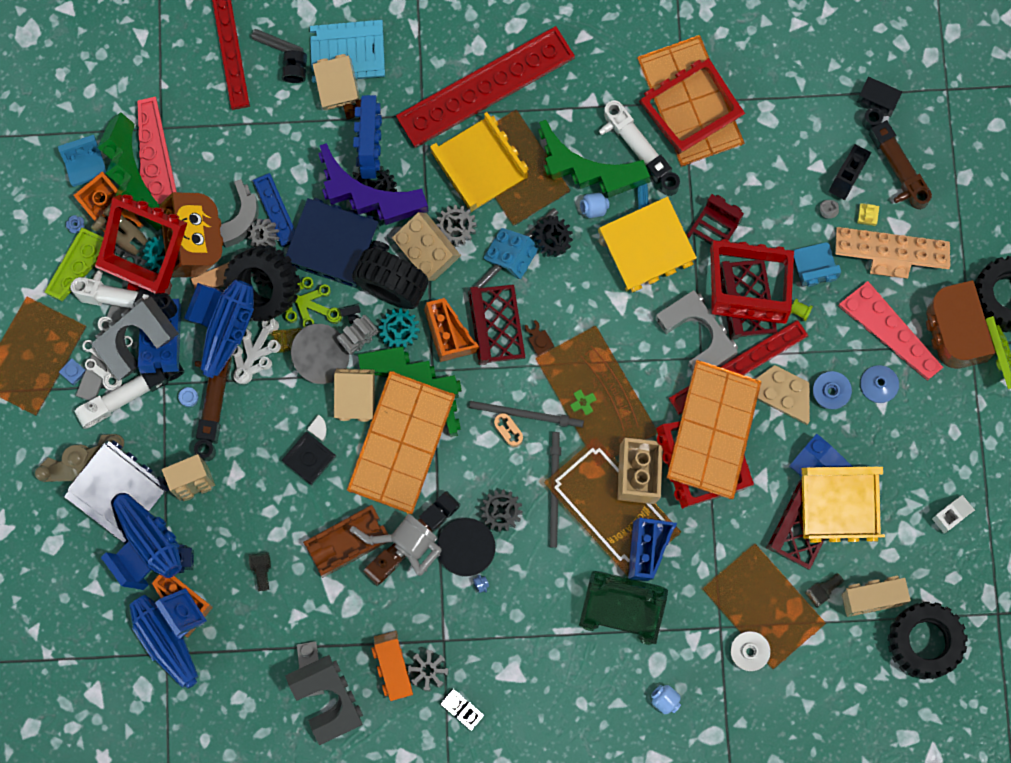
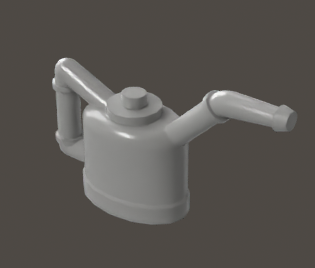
[350,513,441,576]

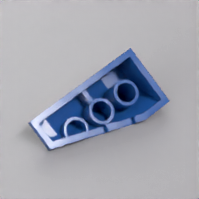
[789,434,853,477]

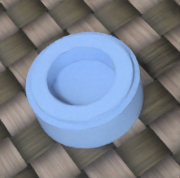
[179,387,199,407]

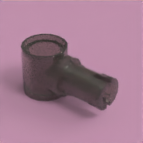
[249,552,271,592]
[804,573,844,608]

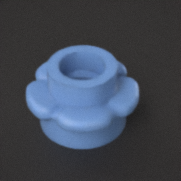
[66,215,84,233]
[473,575,489,593]

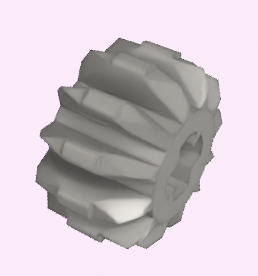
[247,219,280,247]

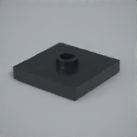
[281,431,336,486]

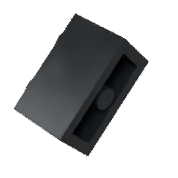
[857,76,902,117]

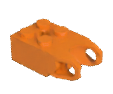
[73,171,144,232]

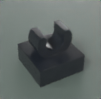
[340,303,361,324]

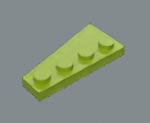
[45,228,103,302]

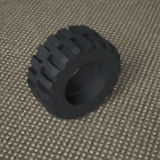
[223,245,300,322]
[352,248,429,309]
[974,256,1011,332]
[888,602,968,680]

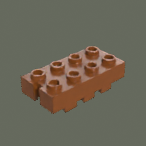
[303,505,388,578]

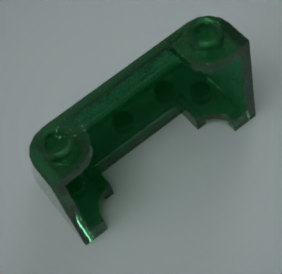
[579,571,668,645]

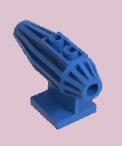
[184,279,254,378]
[101,494,182,590]
[129,588,207,689]

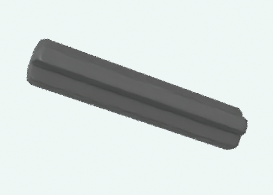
[251,29,304,52]

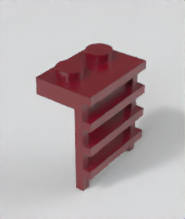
[687,194,744,255]

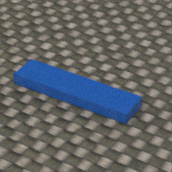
[253,173,295,247]

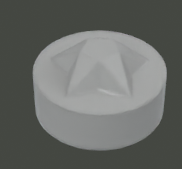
[820,200,839,218]

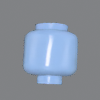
[580,192,609,218]
[651,685,681,714]

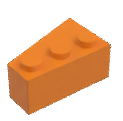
[152,574,213,638]
[371,630,413,701]

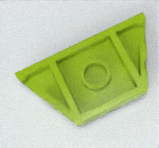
[986,316,1011,389]

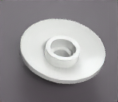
[731,631,770,671]

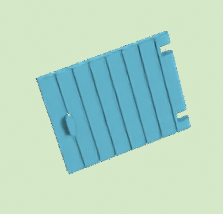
[310,20,385,83]

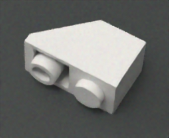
[932,495,975,534]

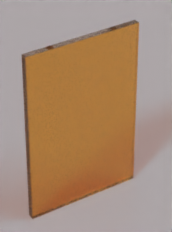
[495,109,571,226]
[0,297,87,416]
[703,544,826,669]

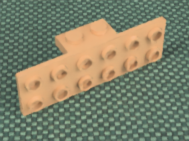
[835,227,950,279]

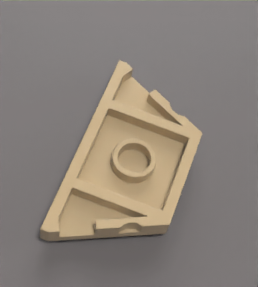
[754,365,810,425]

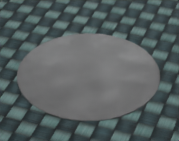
[291,324,349,384]

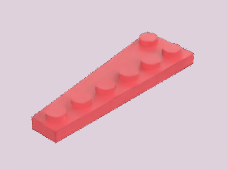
[137,96,177,205]
[838,281,943,381]

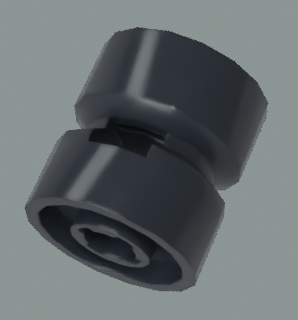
[281,50,307,83]

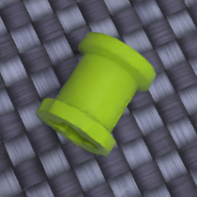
[790,298,813,322]

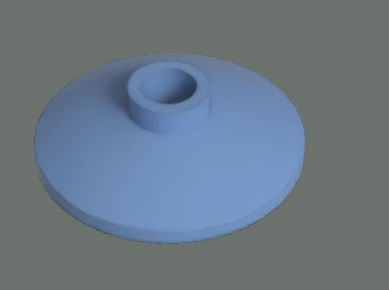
[860,365,899,403]
[813,371,852,409]

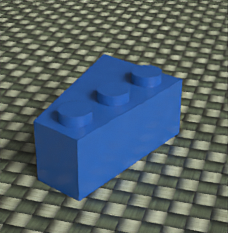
[628,518,677,581]

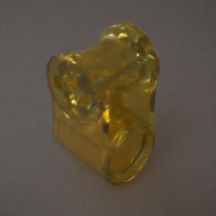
[271,328,302,353]

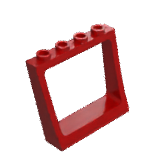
[639,58,745,154]
[95,195,187,294]
[710,239,794,324]
[656,421,754,509]

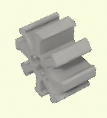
[337,315,379,355]
[408,650,449,692]

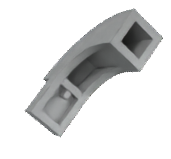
[220,179,259,248]

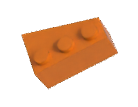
[424,298,479,362]

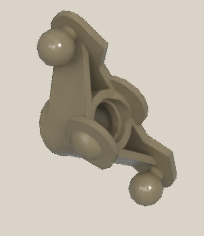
[35,434,125,482]

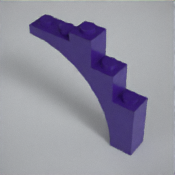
[318,143,429,225]

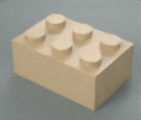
[392,212,461,281]
[617,438,663,504]
[161,454,216,501]
[841,576,911,617]

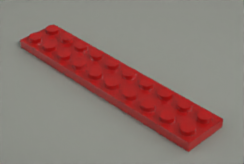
[396,26,575,148]

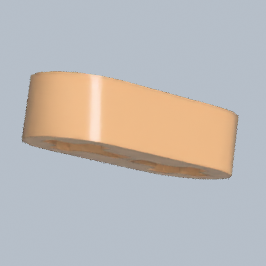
[494,414,523,447]

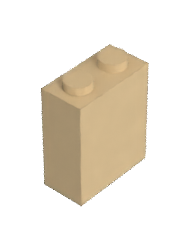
[313,54,360,111]
[334,368,375,422]

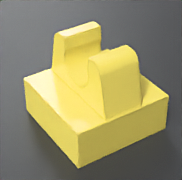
[857,204,879,226]

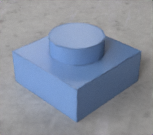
[59,358,86,385]

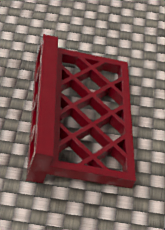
[720,260,777,340]
[468,285,526,365]
[766,479,825,570]

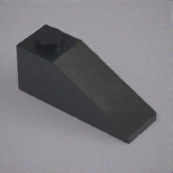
[828,144,872,200]

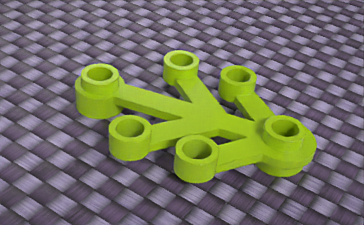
[286,277,342,328]

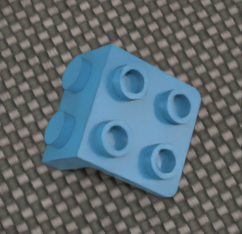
[58,135,107,187]
[484,228,539,279]
[794,243,841,287]

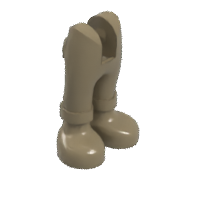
[91,204,148,256]

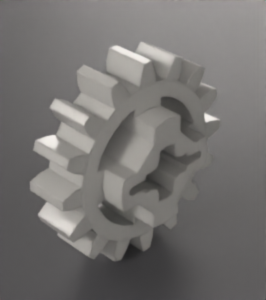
[436,205,477,247]

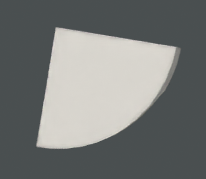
[307,415,327,442]

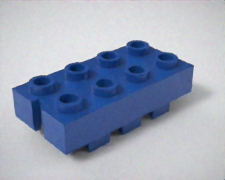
[353,95,382,179]
[138,299,181,374]

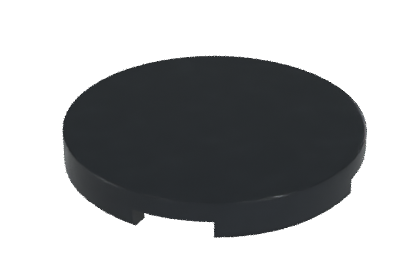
[437,518,496,577]

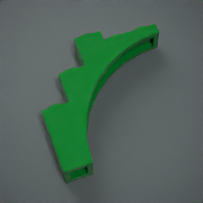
[97,112,162,231]
[538,120,650,198]
[358,347,462,437]

